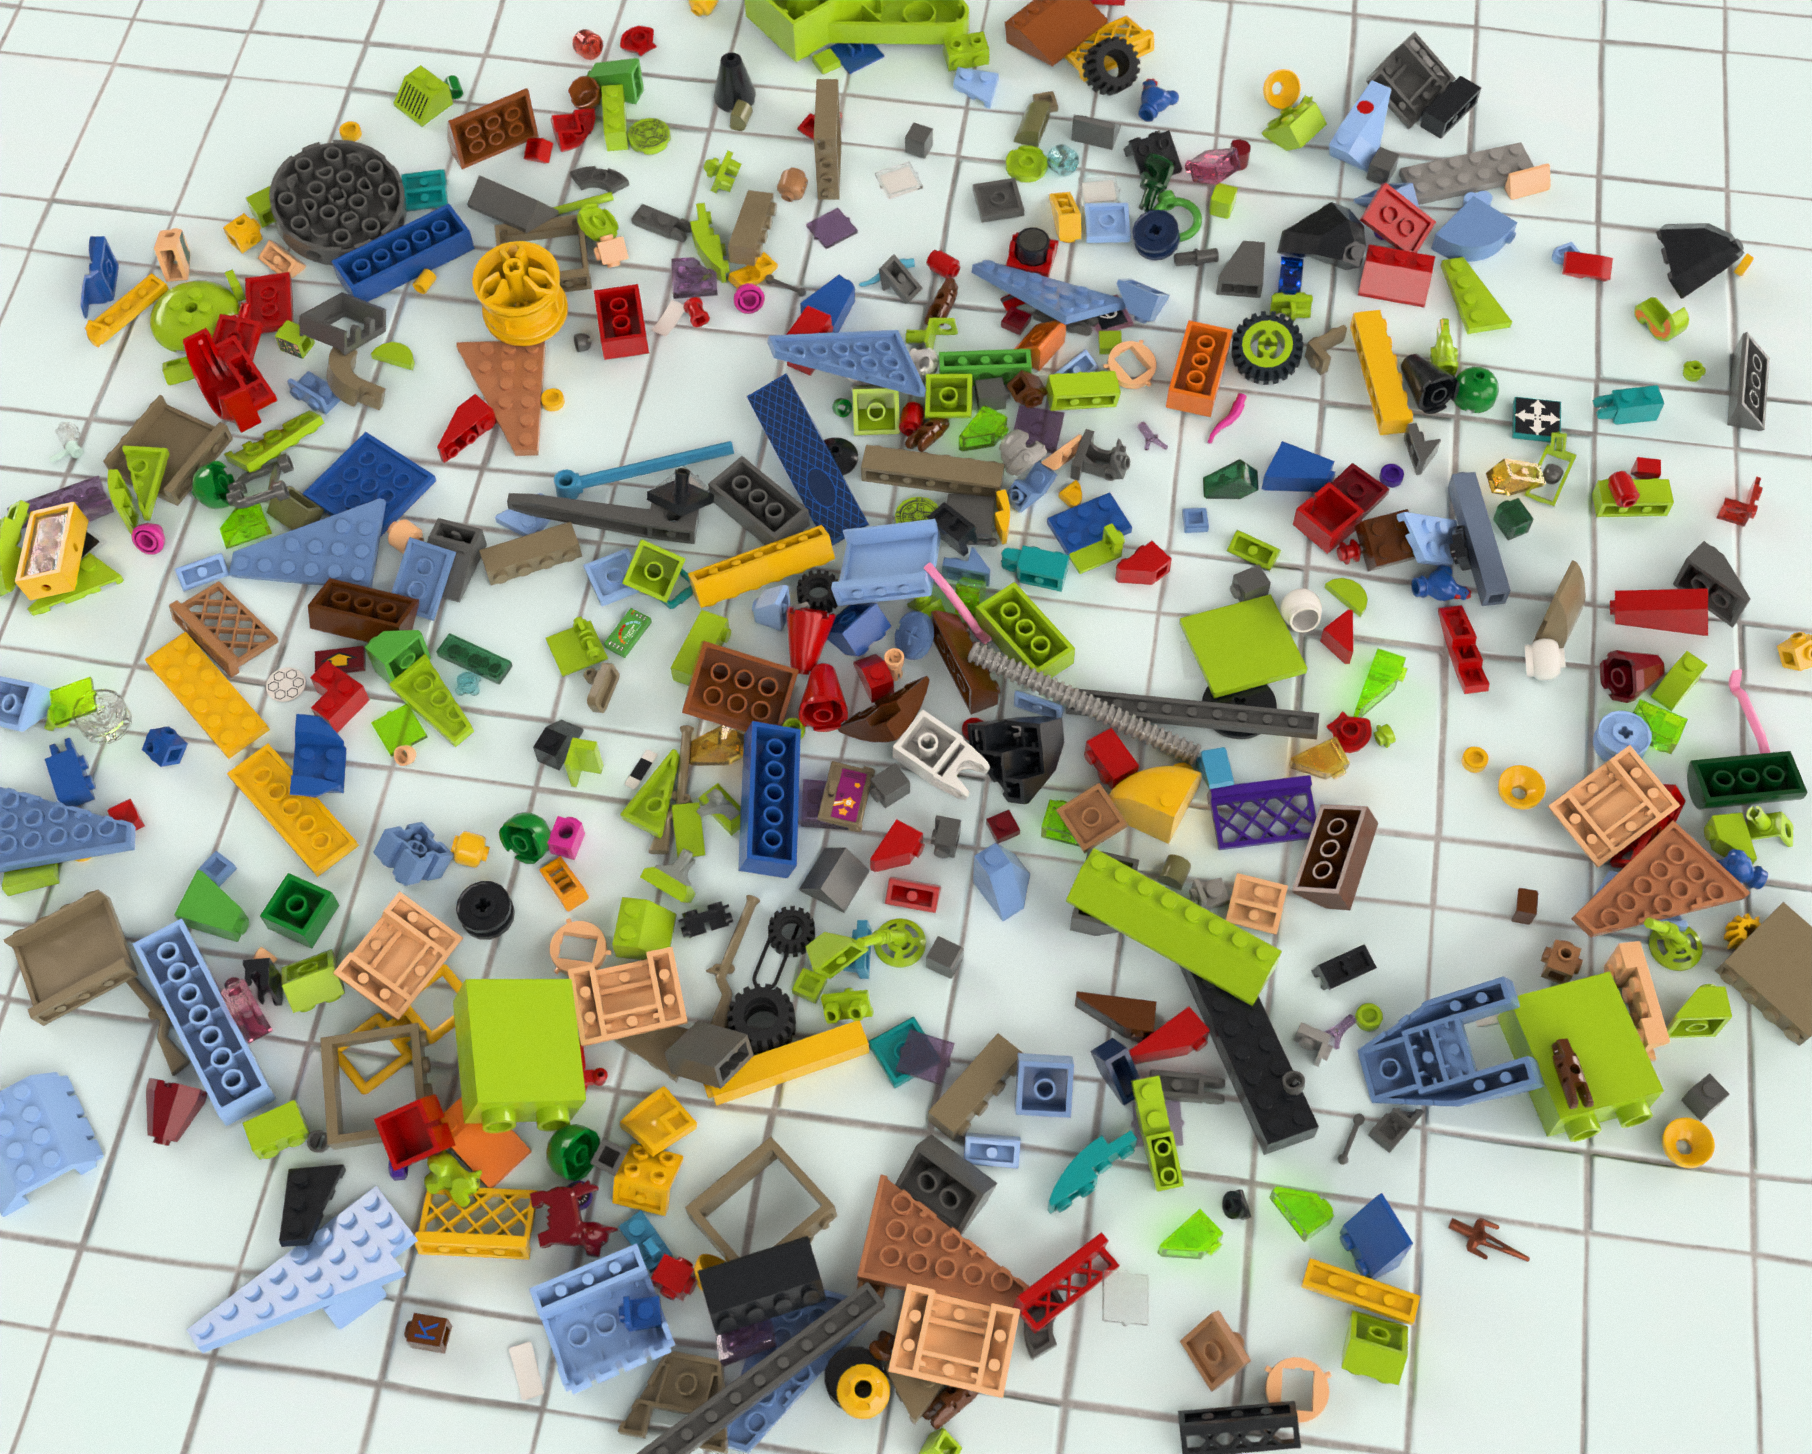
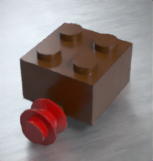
[1337,509,1415,572]

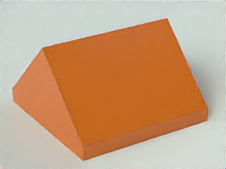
[1015,320,1066,371]

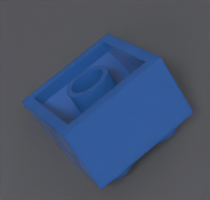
[827,603,892,657]

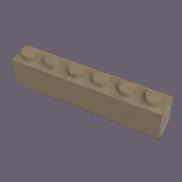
[861,445,1004,500]

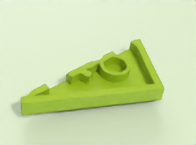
[122,445,170,521]
[27,552,124,616]
[620,749,680,839]

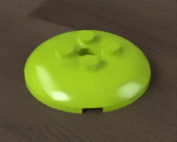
[150,280,240,352]

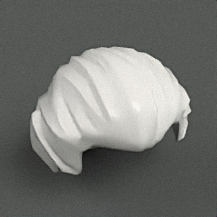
[909,348,939,381]

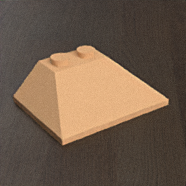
[1548,745,1680,868]
[333,891,463,1021]
[567,947,688,1047]
[888,1284,1020,1398]

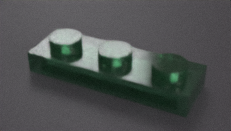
[436,633,513,685]

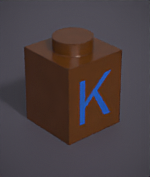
[404,1313,453,1354]

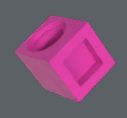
[547,816,585,860]

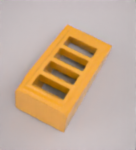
[539,856,589,912]

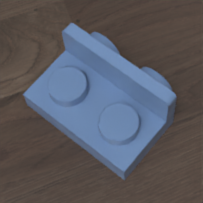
[287,371,341,415]

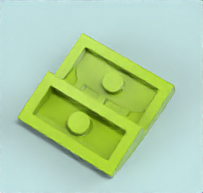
[107,469,139,534]

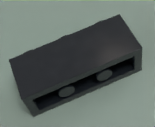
[1420,75,1482,139]

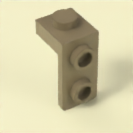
[1304,325,1347,375]

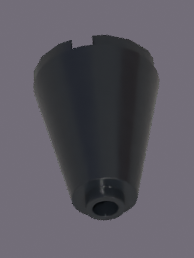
[714,52,756,112]
[1401,354,1459,414]

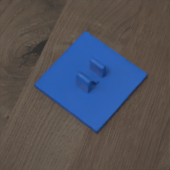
[827,43,884,74]

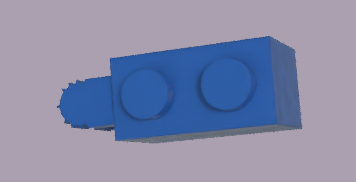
[44,738,96,807]

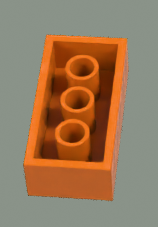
[1166,320,1233,417]

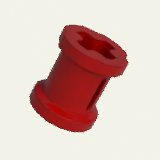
[683,297,710,327]

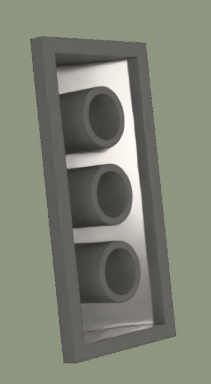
[467,175,559,233]
[1727,332,1770,431]

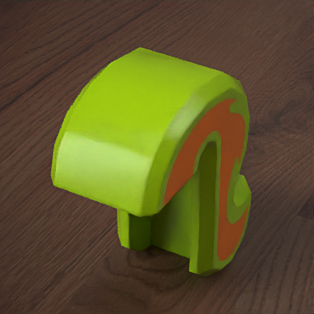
[1634,297,1689,342]

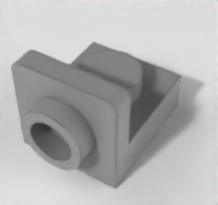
[1189,878,1230,910]
[1294,1022,1333,1067]

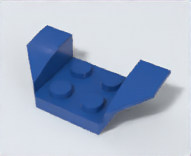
[81,236,119,318]
[290,714,346,798]

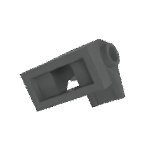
[1070,429,1130,481]

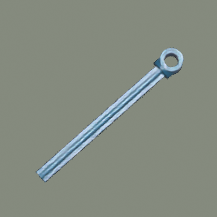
[554,441,734,499]

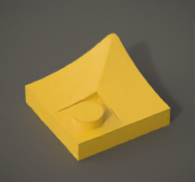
[619,1086,697,1157]

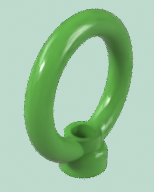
[1152,190,1202,242]

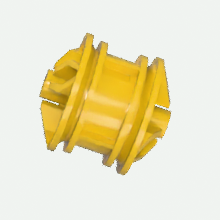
[472,241,568,346]

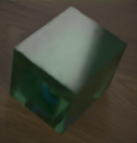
[1493,498,1534,541]

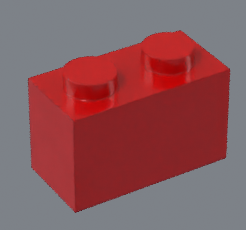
[1084,727,1139,790]

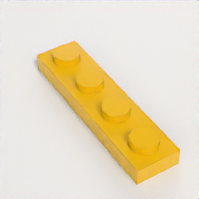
[85,273,169,345]
[1301,1258,1421,1326]

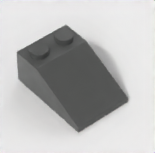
[1673,541,1751,628]

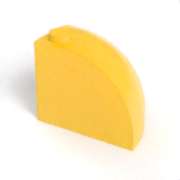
[1108,766,1202,844]

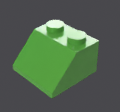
[365,630,431,684]

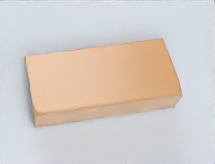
[1504,163,1550,200]
[258,240,306,278]
[1041,434,1082,471]

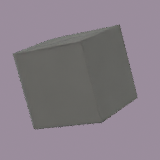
[905,122,933,158]
[926,936,964,979]

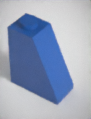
[800,274,855,333]
[1261,441,1336,492]

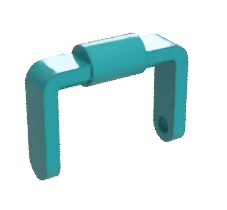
[660,569,693,609]

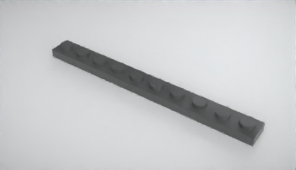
[1066,688,1319,740]
[636,1282,885,1454]

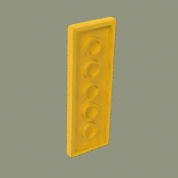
[144,631,270,759]
[227,743,359,877]

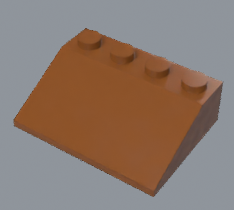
[1005,0,1108,67]
[447,88,539,169]
[682,641,799,732]

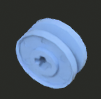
[1593,710,1652,762]

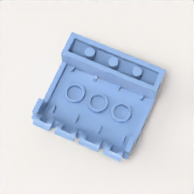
[0,1072,104,1217]
[529,1243,675,1394]

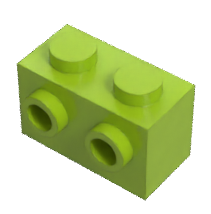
[943,31,989,71]
[242,1099,311,1160]

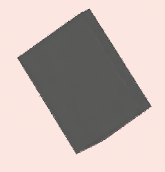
[1071,115,1121,150]
[799,847,869,913]

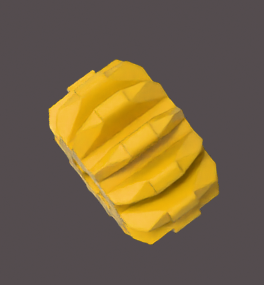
[1723,913,1761,950]

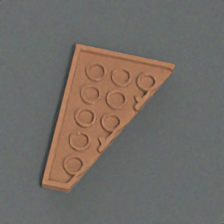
[456,341,546,456]
[1571,820,1751,938]
[857,1174,1030,1308]

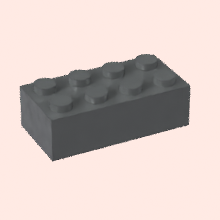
[708,456,810,545]

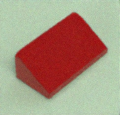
[885,877,941,913]

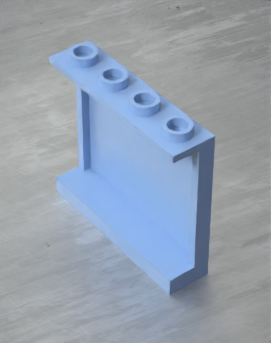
[831,519,941,606]

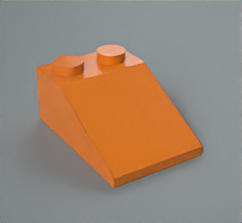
[441,1097,531,1188]

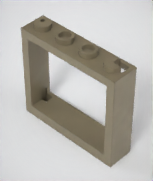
[814,79,842,200]
[494,215,592,292]
[320,1023,433,1150]
[685,1137,837,1261]

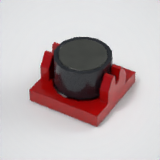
[1006,227,1059,278]

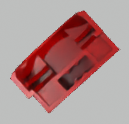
[183,328,278,433]

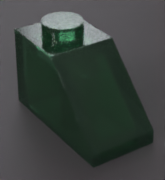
[1203,459,1259,499]

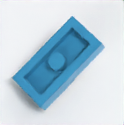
[843,920,872,979]
[618,1210,674,1274]

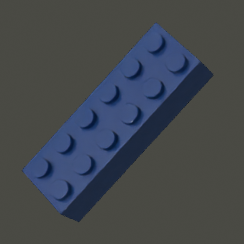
[331,204,475,302]
[738,721,801,878]

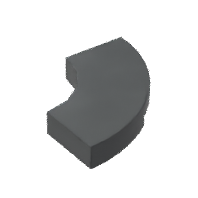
[570,166,630,194]
[1024,1290,1064,1361]

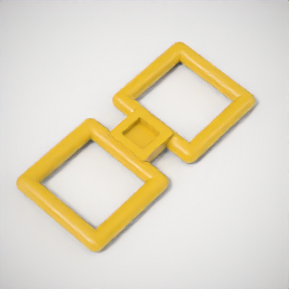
[338,964,463,1095]

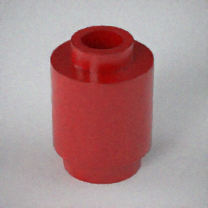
[926,250,960,279]
[899,402,925,437]
[1608,471,1640,508]

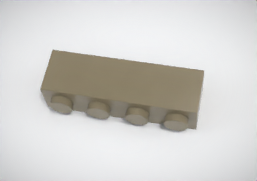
[728,190,777,266]
[479,521,582,586]
[928,1033,1023,1141]

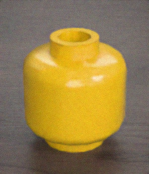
[688,0,718,17]
[451,831,490,868]

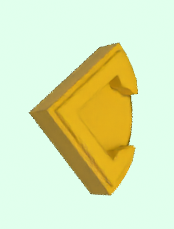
[86,320,111,348]
[1059,480,1082,508]

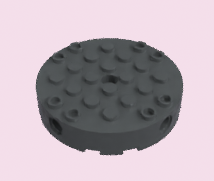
[269,140,407,265]

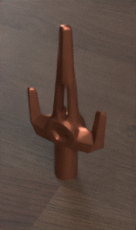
[1448,1217,1530,1262]

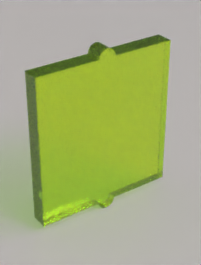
[49,676,98,726]
[371,704,428,757]

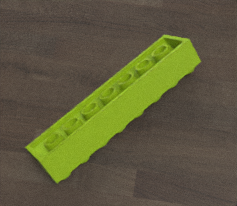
[1066,848,1282,1006]

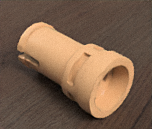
[884,648,904,681]

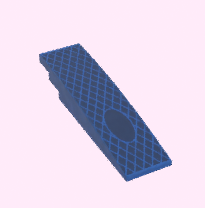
[746,373,869,546]

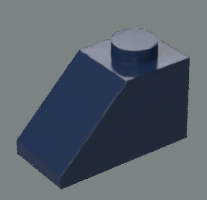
[1090,1038,1141,1106]

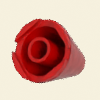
[786,606,835,675]
[798,663,848,732]

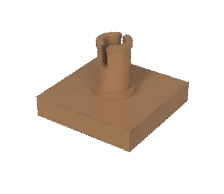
[1056,783,1128,854]
[1180,1310,1251,1392]

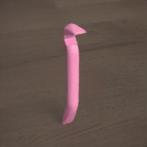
[924,562,992,645]
[1729,669,1770,754]

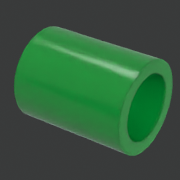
[444,75,463,100]

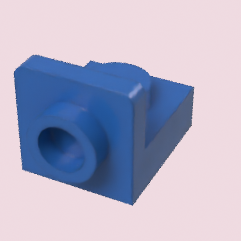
[619,1296,662,1332]

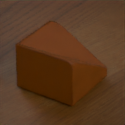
[1511,888,1538,925]

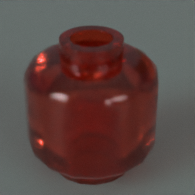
[572,29,603,60]

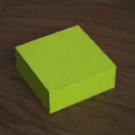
[812,48,841,75]
[224,269,246,302]
[1098,331,1122,354]
[792,967,827,1004]

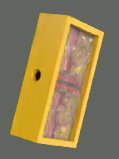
[15,502,89,601]

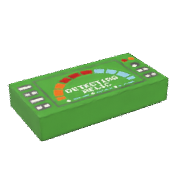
[604,608,652,658]

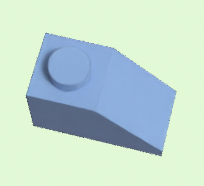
[752,585,791,631]

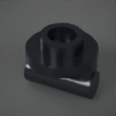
[1222,1189,1252,1220]

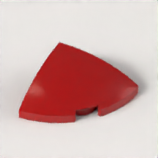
[551,108,595,152]

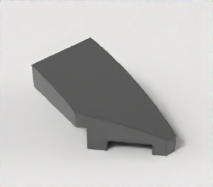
[1368,1108,1424,1153]

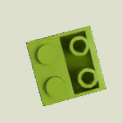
[1261,102,1327,151]

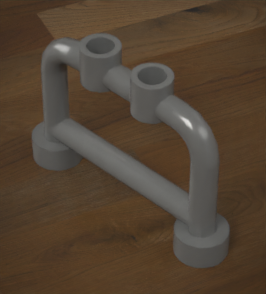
[226,453,294,509]

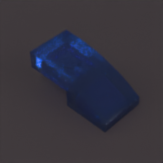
[1278,256,1304,295]

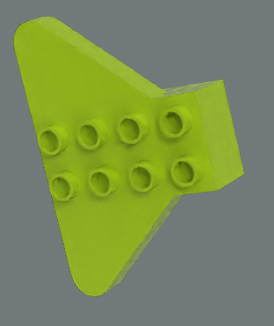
[744,0,969,62]

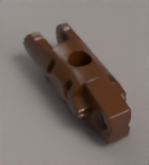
[924,278,958,326]
[905,418,949,452]
[1551,1038,1594,1109]
[922,1386,979,1430]

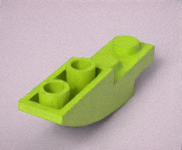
[690,202,730,283]
[0,500,30,597]
[1131,1075,1184,1192]

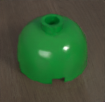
[1453,366,1499,413]
[192,461,235,509]
[499,812,551,864]
[546,1124,600,1182]

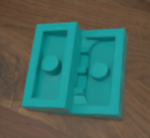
[401,169,448,212]

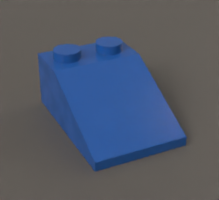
[1339,1193,1414,1280]

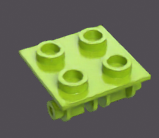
[545,616,608,677]

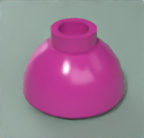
[734,283,765,314]
[131,523,165,555]

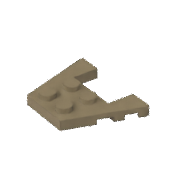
[618,1351,728,1454]

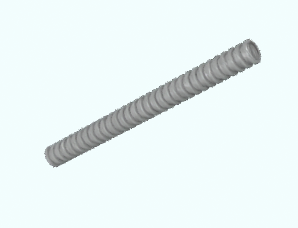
[967,642,1201,765]

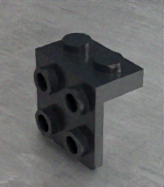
[1123,130,1182,177]

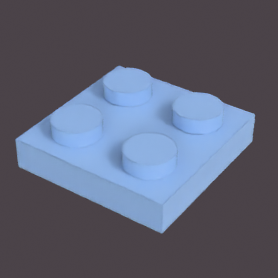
[1084,203,1131,243]
[583,548,640,607]

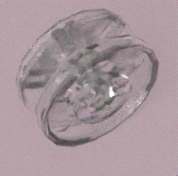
[73,689,132,745]

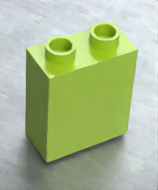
[1497,971,1664,1142]
[453,979,586,1133]

